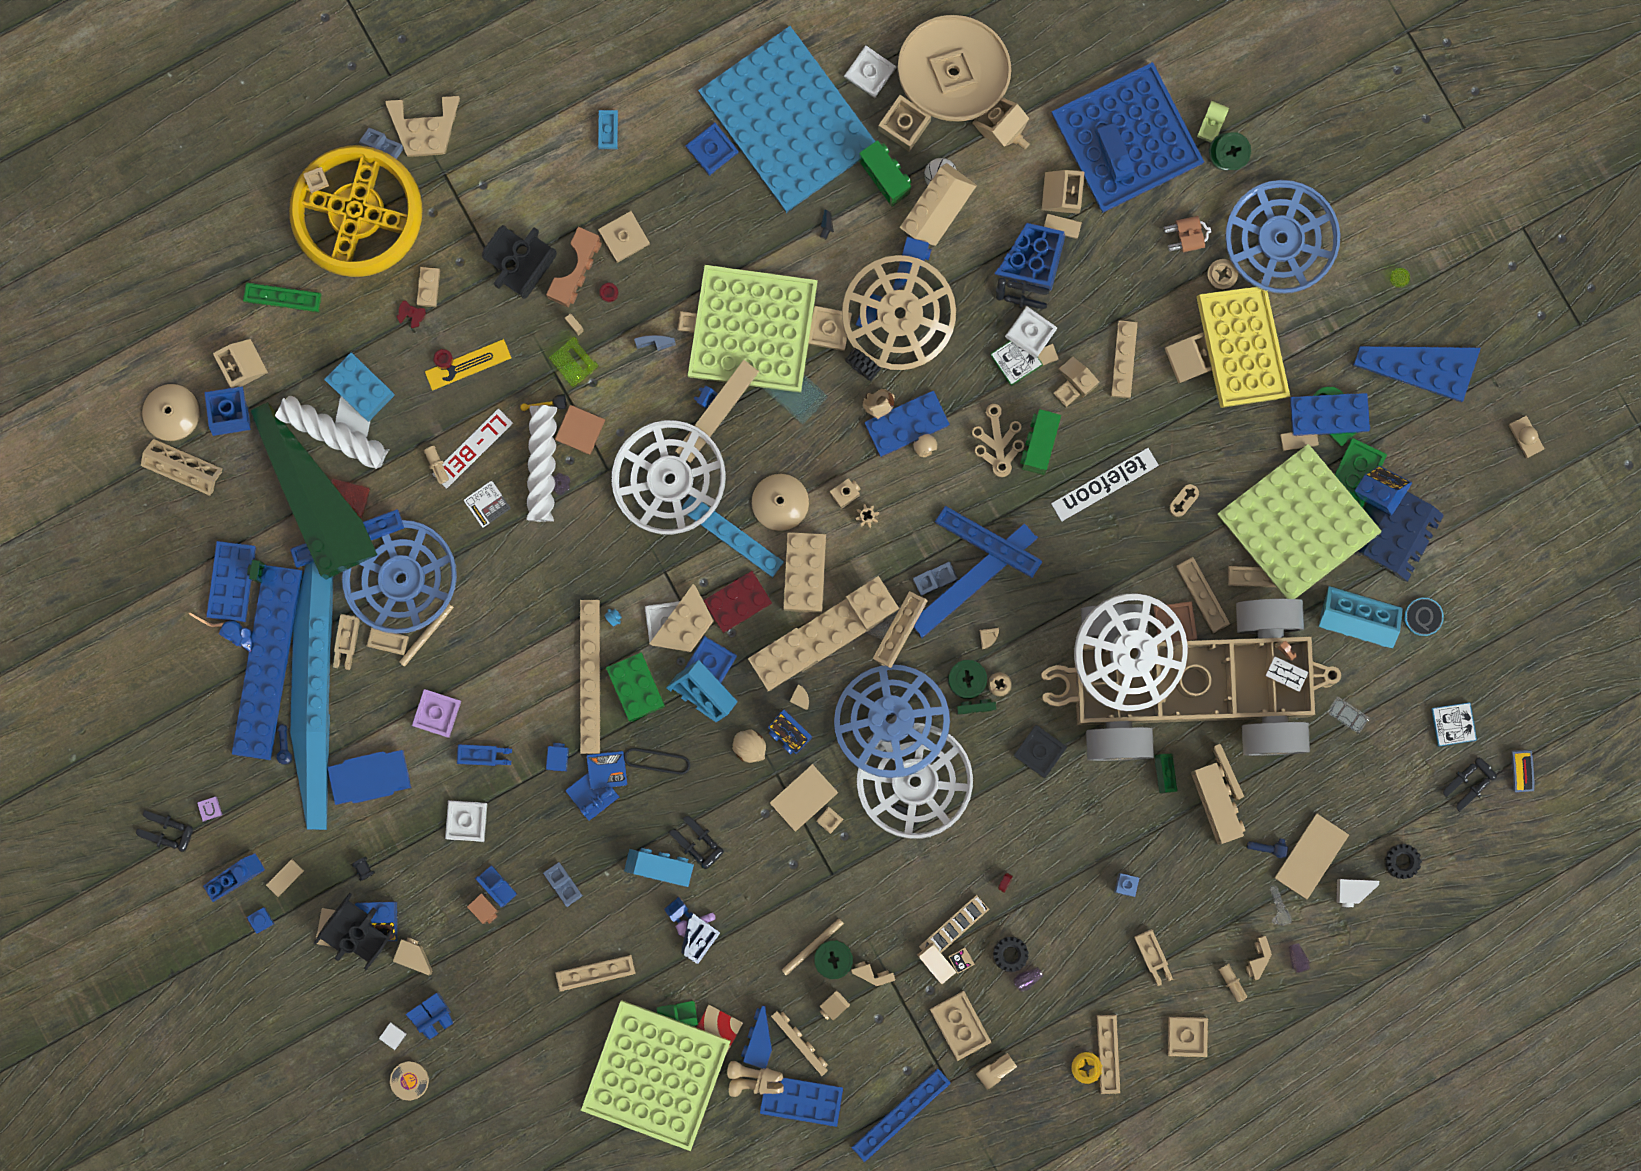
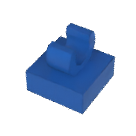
[694,386,718,410]
[664,897,689,923]

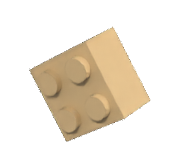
[878,95,931,152]

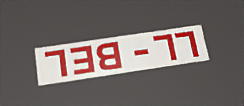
[432,409,513,489]

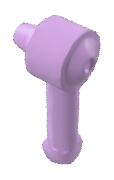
[676,913,716,937]

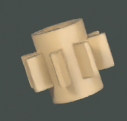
[856,504,879,528]

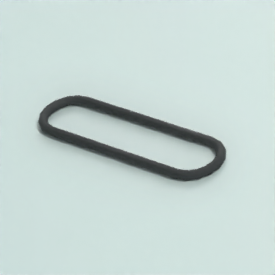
[624,748,690,775]

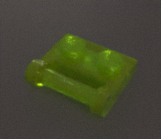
[549,336,599,388]

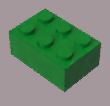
[859,140,912,207]
[1020,409,1061,475]
[606,652,665,722]

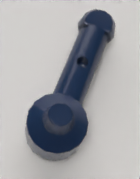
[277,724,292,765]
[1247,838,1288,858]

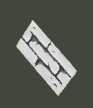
[1266,657,1308,692]

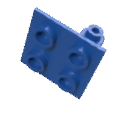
[565,772,619,821]

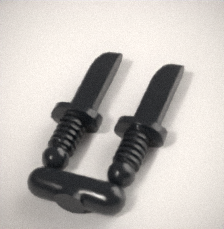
[996,278,1050,309]
[1443,757,1497,812]
[136,810,193,852]
[668,816,724,869]

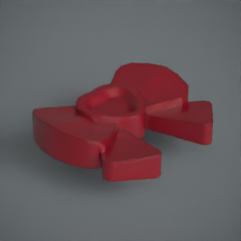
[397,300,426,328]

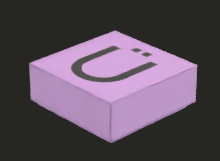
[197,797,222,821]

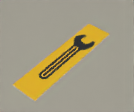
[425,339,511,391]

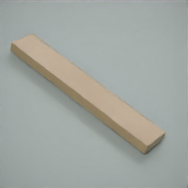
[675,360,760,463]

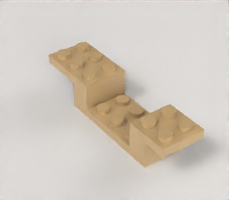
[748,576,899,691]

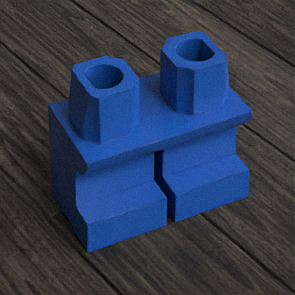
[406,992,453,1040]

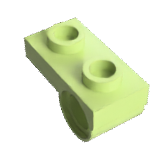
[1197,101,1229,142]

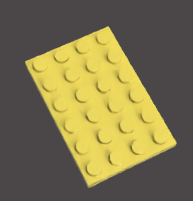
[1196,287,1290,408]

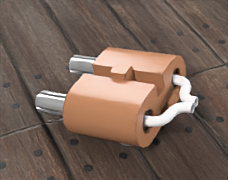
[1164,216,1211,253]

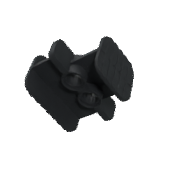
[481,225,557,299]
[313,893,393,970]

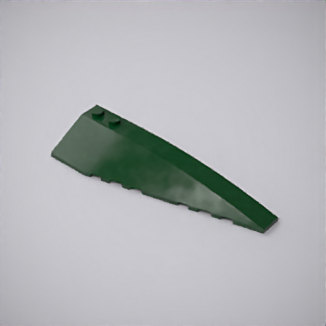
[250,402,378,580]

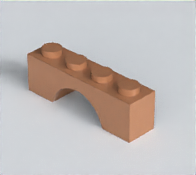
[546,227,602,308]

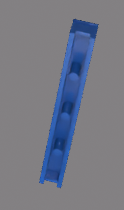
[913,524,1038,639]

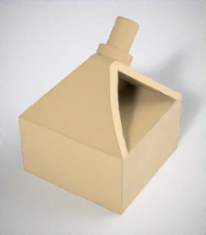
[972,97,1030,149]

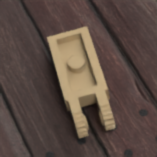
[333,614,360,670]
[1134,929,1173,986]

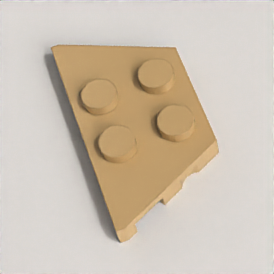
[649,584,714,652]

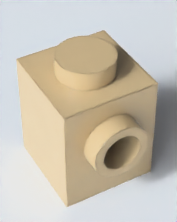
[830,478,861,509]

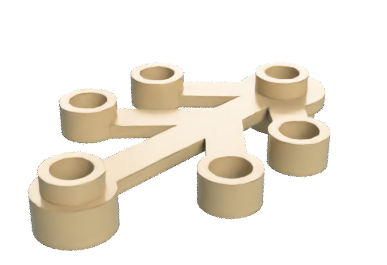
[972,404,1024,477]

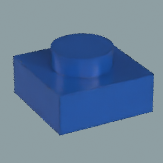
[247,907,274,934]

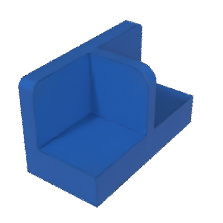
[475,865,517,907]

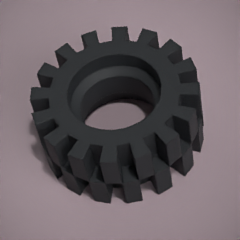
[845,348,881,381]
[1384,844,1422,879]
[993,937,1029,972]

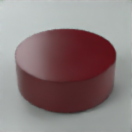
[599,283,619,303]
[433,349,453,369]
[998,873,1013,893]

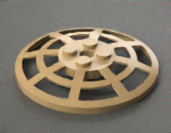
[842,255,956,370]

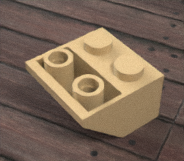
[1041,170,1084,214]
[1165,332,1212,384]
[213,339,268,388]

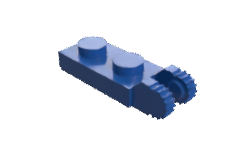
[457,745,512,766]

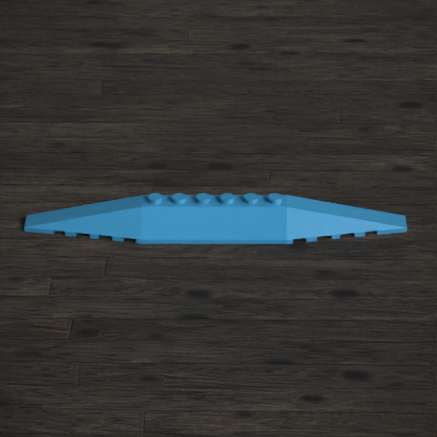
[290,561,333,830]

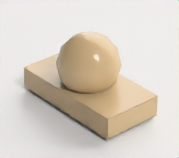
[1509,415,1544,459]

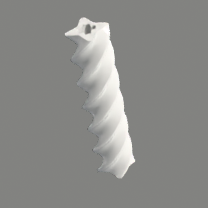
[275,396,389,469]
[526,405,557,522]

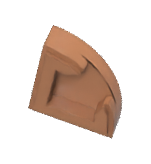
[1277,641,1296,661]

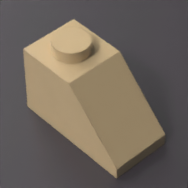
[1058,357,1099,398]
[393,937,433,975]
[820,990,850,1020]

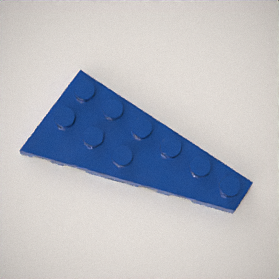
[1353,346,1481,402]

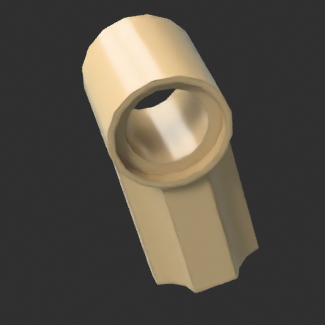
[976,1053,1017,1090]

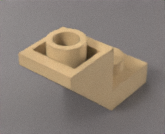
[1246,936,1272,980]
[851,961,895,986]

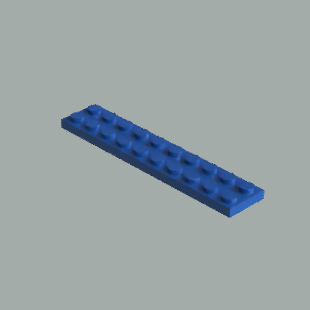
[232,565,303,760]

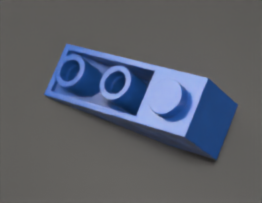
[203,853,265,902]
[741,1005,772,1069]

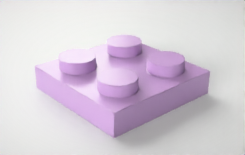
[412,689,461,738]

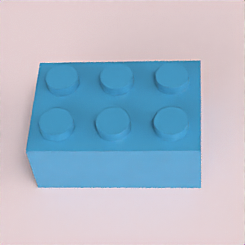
[324,353,395,422]

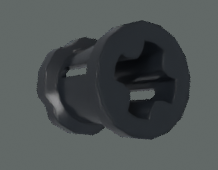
[351,856,375,882]

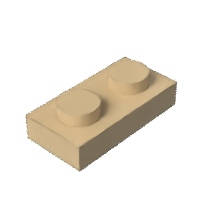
[417,267,440,307]

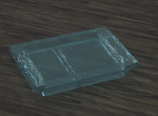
[761,375,828,425]

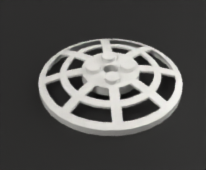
[612,421,726,535]
[1074,593,1187,711]
[857,723,973,839]

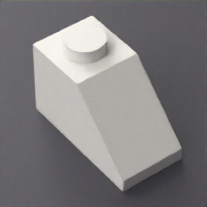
[1337,879,1379,907]

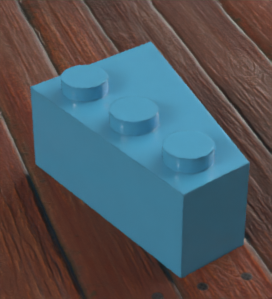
[666,660,738,722]
[624,848,694,887]

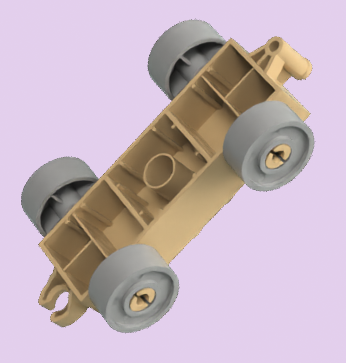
[1041,599,1341,761]

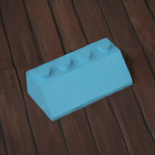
[1319,586,1403,648]

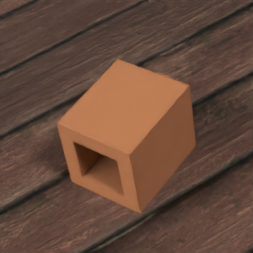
[467,894,499,924]

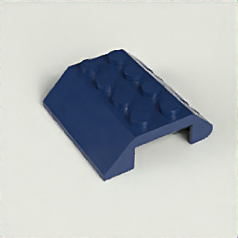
[1354,492,1444,582]

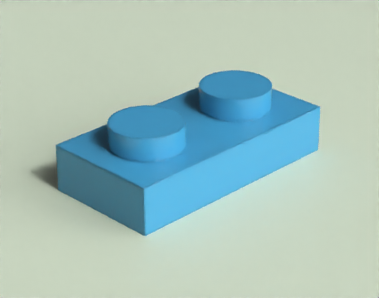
[598,110,618,149]

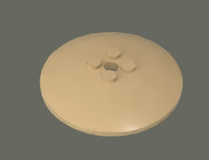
[898,15,1011,121]

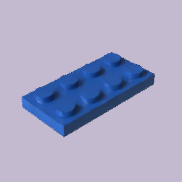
[864,391,950,457]
[1290,393,1370,436]
[207,541,256,622]
[760,1077,843,1127]

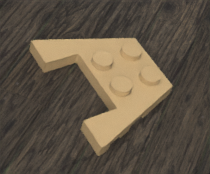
[385,96,460,157]

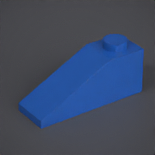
[1097,123,1135,183]
[893,237,932,290]

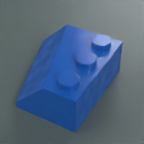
[995,223,1065,291]

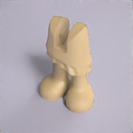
[727,1061,784,1097]

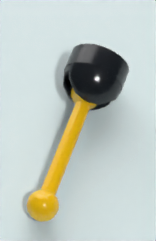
[520,394,567,411]

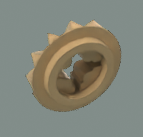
[1207,259,1238,290]

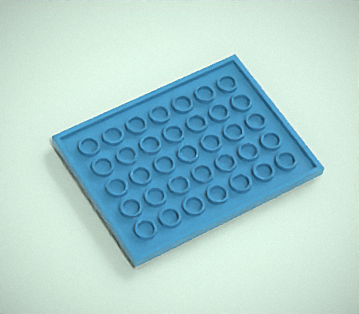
[698,26,875,212]

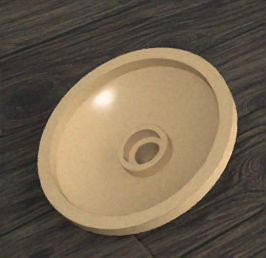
[142,384,200,441]
[752,474,809,531]

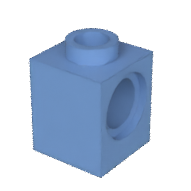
[1114,873,1139,897]

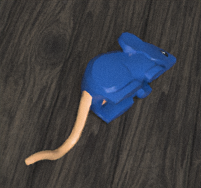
[189,613,253,652]

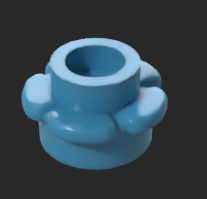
[604,609,622,626]

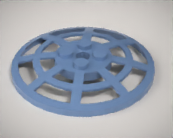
[1225,180,1340,294]
[342,520,457,634]
[834,665,950,778]

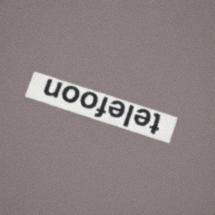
[1051,448,1159,521]

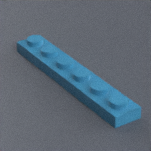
[682,496,784,578]

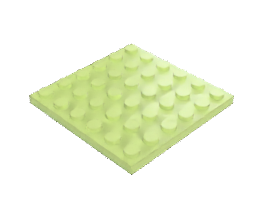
[688,265,818,393]
[1218,444,1381,599]
[581,1000,731,1151]

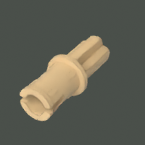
[424,446,449,484]
[1219,964,1247,1002]

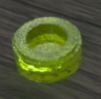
[1390,268,1410,288]

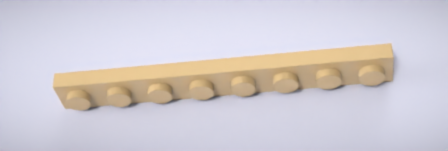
[580,600,600,754]

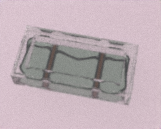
[1326,696,1370,734]

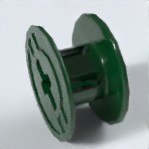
[1209,132,1251,171]
[948,660,987,699]
[814,940,853,979]

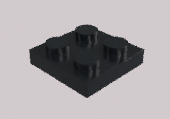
[1014,725,1067,779]

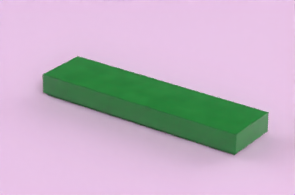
[243,283,322,313]

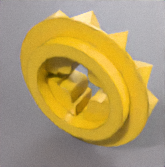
[1072,1052,1103,1084]

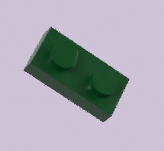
[247,560,266,583]
[957,699,997,715]
[1154,753,1178,794]

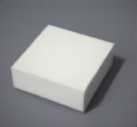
[379,1023,407,1050]

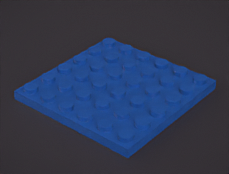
[1051,62,1204,213]

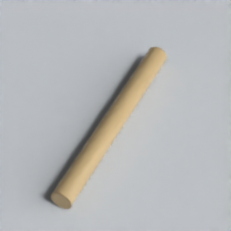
[399,604,454,667]
[782,919,844,976]

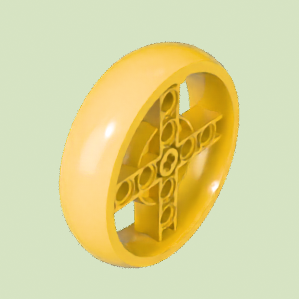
[289,145,422,277]

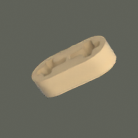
[1169,484,1199,517]

